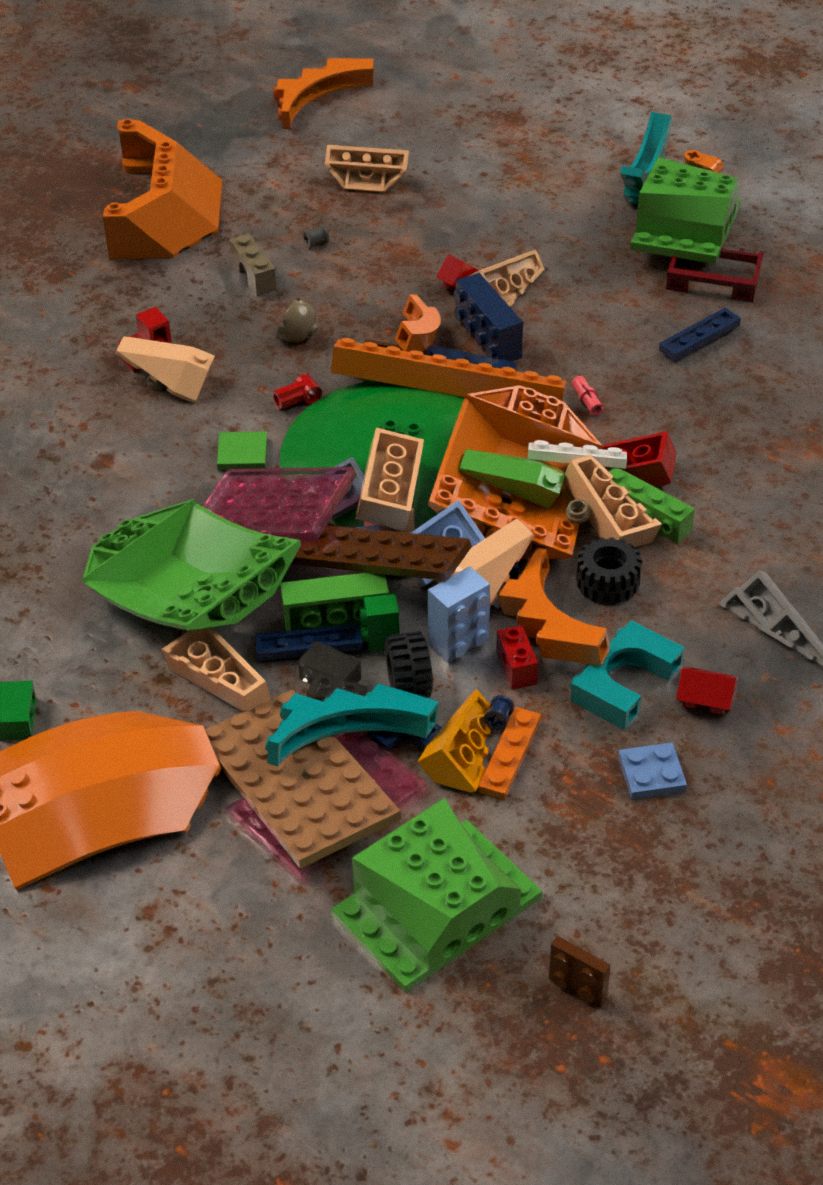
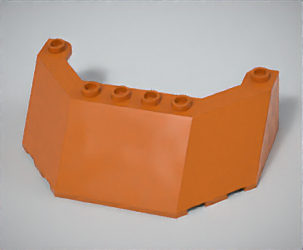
[103,119,223,259]

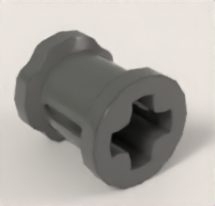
[302,224,329,248]

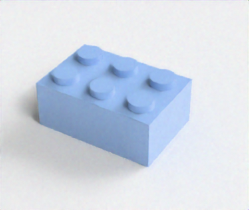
[428,566,490,663]

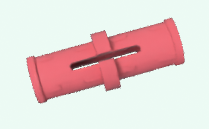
[571,376,604,416]

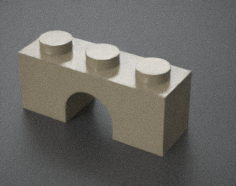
[229,234,277,296]

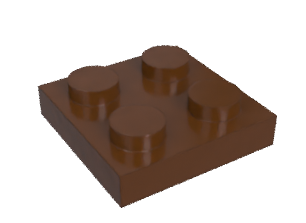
[549,936,610,1008]

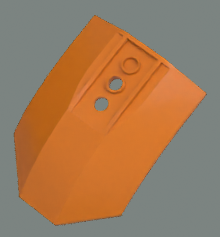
[428,385,603,559]

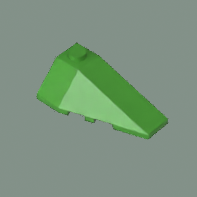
[458,449,565,509]

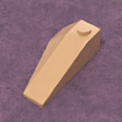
[436,519,534,607]

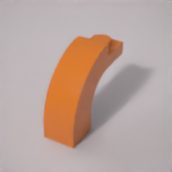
[395,294,441,352]

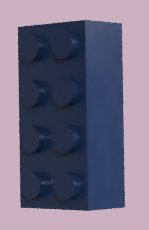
[454,273,523,362]

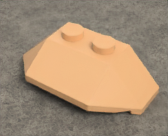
[325,145,409,193]

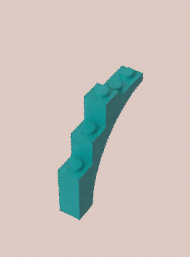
[620,112,673,205]
[265,683,439,767]

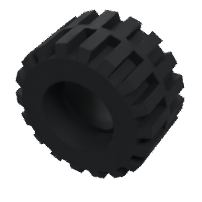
[576,537,642,604]
[385,631,433,698]

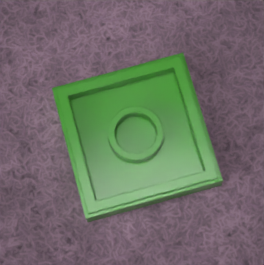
[217,431,267,470]

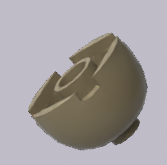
[276,297,318,343]

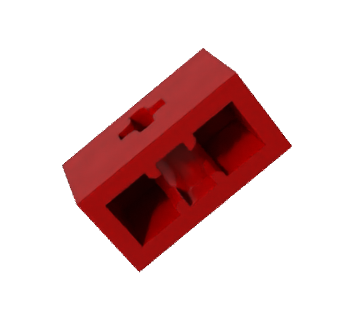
[496,625,538,690]

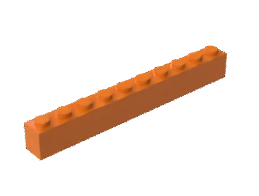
[331,338,567,401]

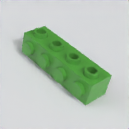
[608,467,695,544]

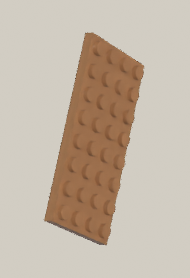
[205,689,402,869]

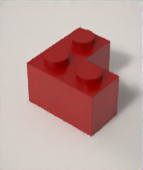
[118,307,172,373]

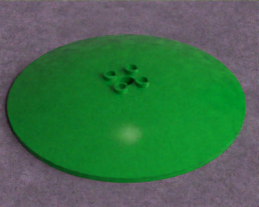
[280,380,505,529]

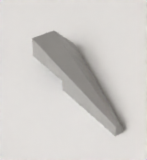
[719,570,823,666]

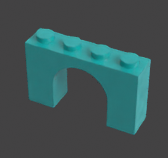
[570,620,685,730]

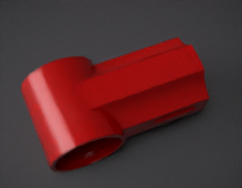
[272,374,323,410]

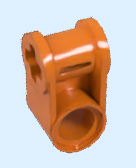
[684,150,724,174]

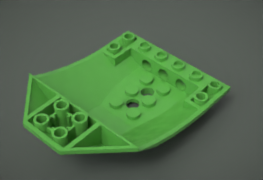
[82,499,301,631]

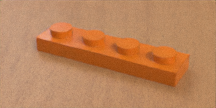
[478,707,541,801]

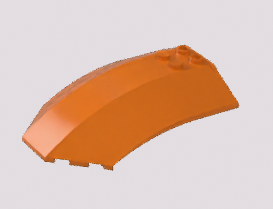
[0,711,221,891]

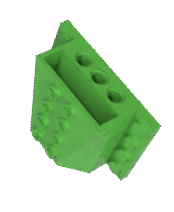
[630,157,741,264]
[331,798,542,993]

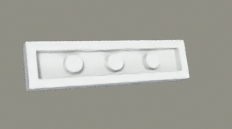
[528,440,627,469]

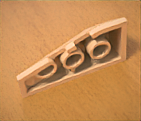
[470,249,544,306]
[115,336,215,404]

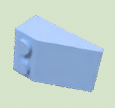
[411,500,485,588]

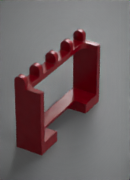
[666,245,764,302]

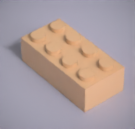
[355,428,424,531]

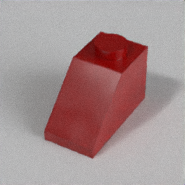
[436,254,479,291]

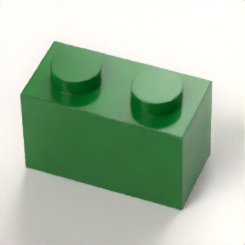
[360,594,400,653]
[0,680,37,740]

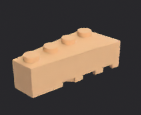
[563,455,662,548]
[162,627,271,712]

